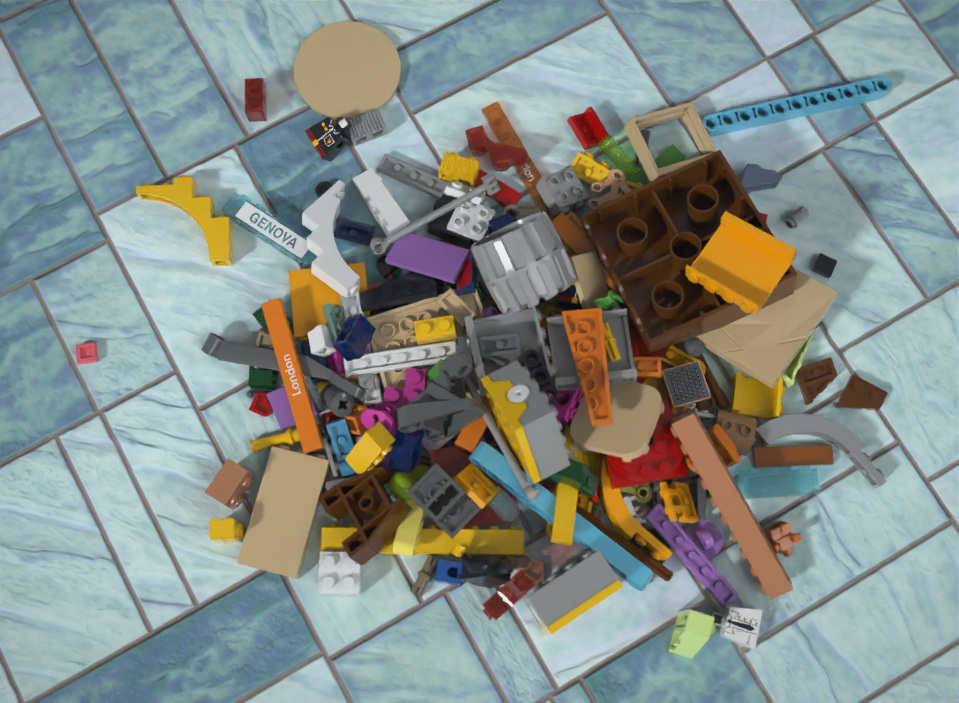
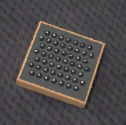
[662,360,711,409]

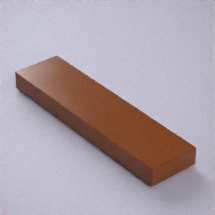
[752,445,834,468]

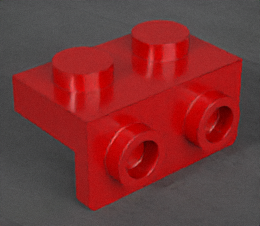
[567,107,609,150]

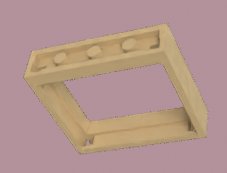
[624,102,717,182]

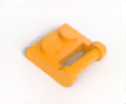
[453,463,503,509]

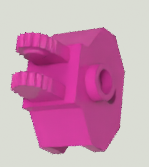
[360,402,399,449]

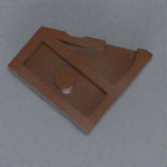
[796,357,838,405]

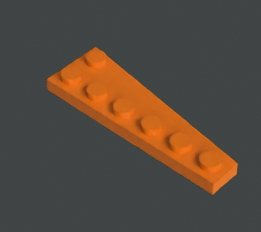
[562,308,613,426]

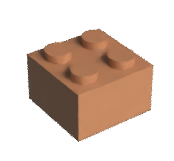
[205,458,255,510]

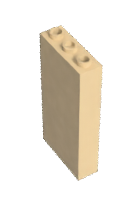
[237,445,331,579]

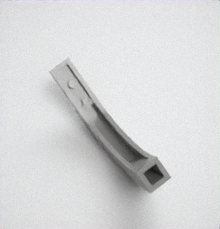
[755,414,887,489]

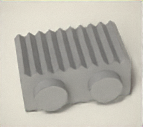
[347,109,387,147]

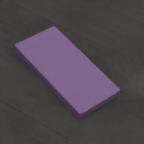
[385,233,470,284]

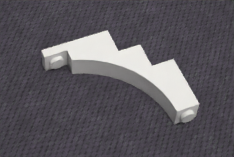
[302,180,360,299]

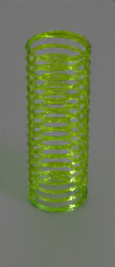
[598,135,641,181]

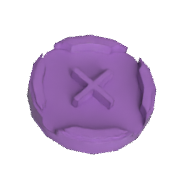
[684,520,723,559]

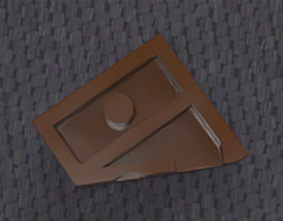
[835,374,888,410]

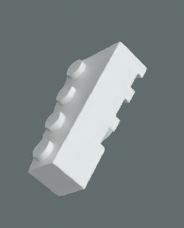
[353,168,411,245]

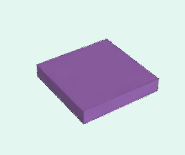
[267,386,318,430]

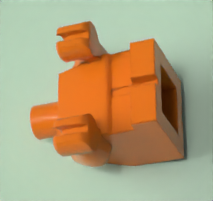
[344,402,368,435]
[763,521,803,557]

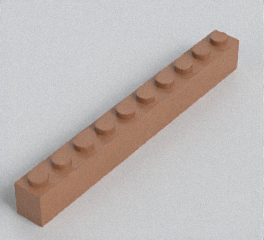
[670,408,793,600]

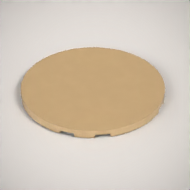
[293,21,401,120]

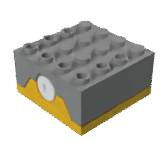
[481,360,570,484]
[524,550,623,635]

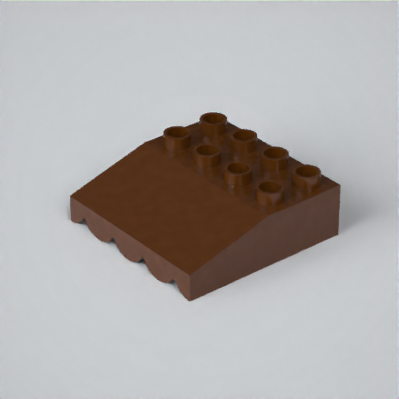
[580,150,798,353]

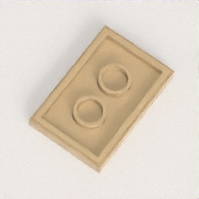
[569,251,608,309]

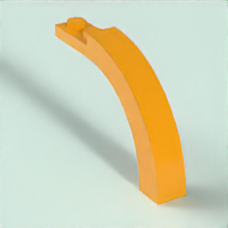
[597,453,673,561]

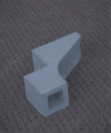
[740,163,783,192]

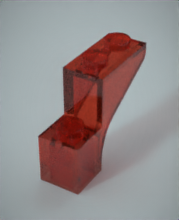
[465,125,531,172]

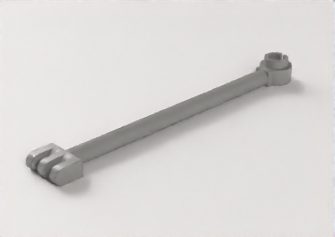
[370,173,500,255]
[463,375,540,503]

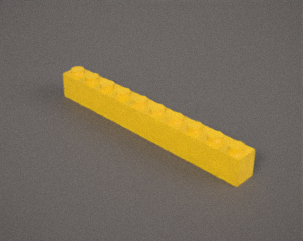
[321,524,524,556]

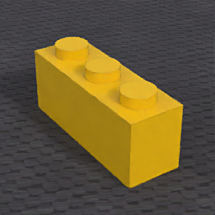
[345,422,395,475]

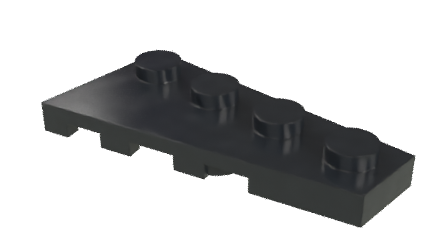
[360,272,438,312]

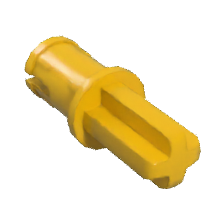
[603,323,621,362]

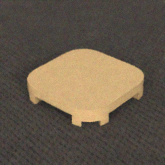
[570,383,665,462]

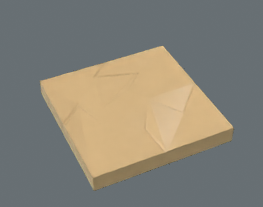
[694,267,838,389]

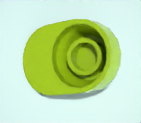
[389,468,428,502]

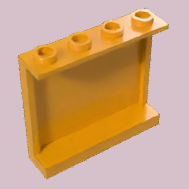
[289,262,371,343]

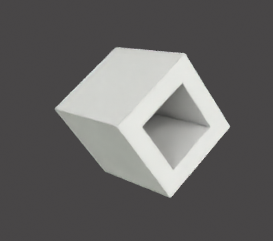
[308,324,336,357]

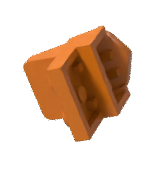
[684,424,742,475]

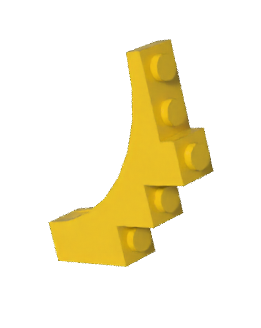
[136,175,233,267]

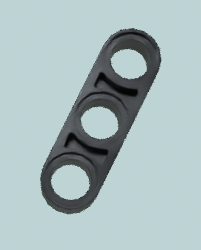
[522,349,558,406]

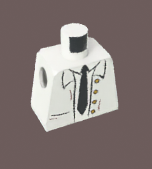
[712,607,763,649]

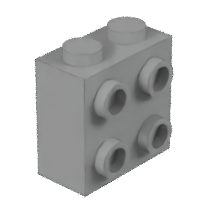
[536,167,589,217]

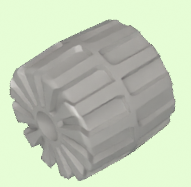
[471,212,576,315]

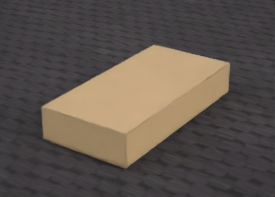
[436,288,477,329]

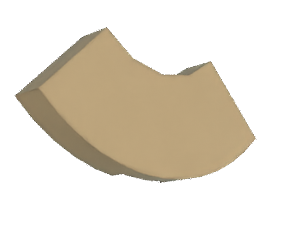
[507,542,545,582]

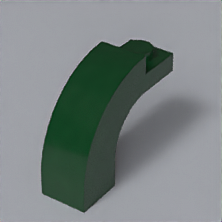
[525,458,600,497]

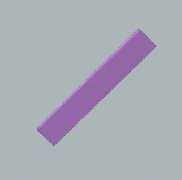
[643,503,739,608]

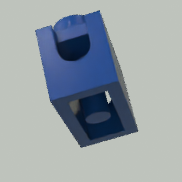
[435,560,465,586]

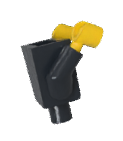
[451,543,514,589]

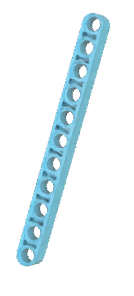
[702,77,892,137]
[469,441,654,591]

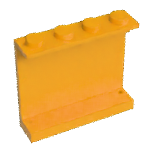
[685,211,797,315]

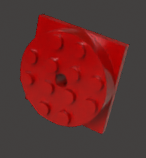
[604,399,688,490]

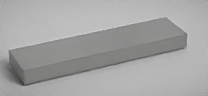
[377,154,449,199]

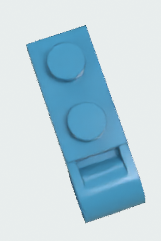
[326,417,358,479]

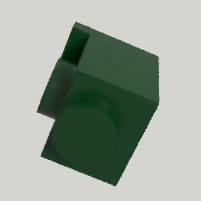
[248,366,279,390]

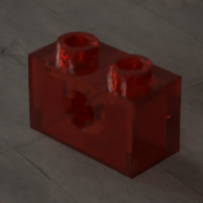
[245,78,267,122]

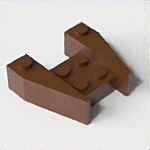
[319,467,412,566]

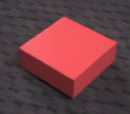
[76,342,99,365]

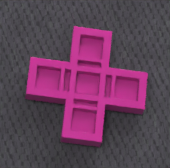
[384,368,427,408]

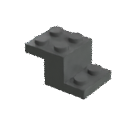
[407,464,481,539]

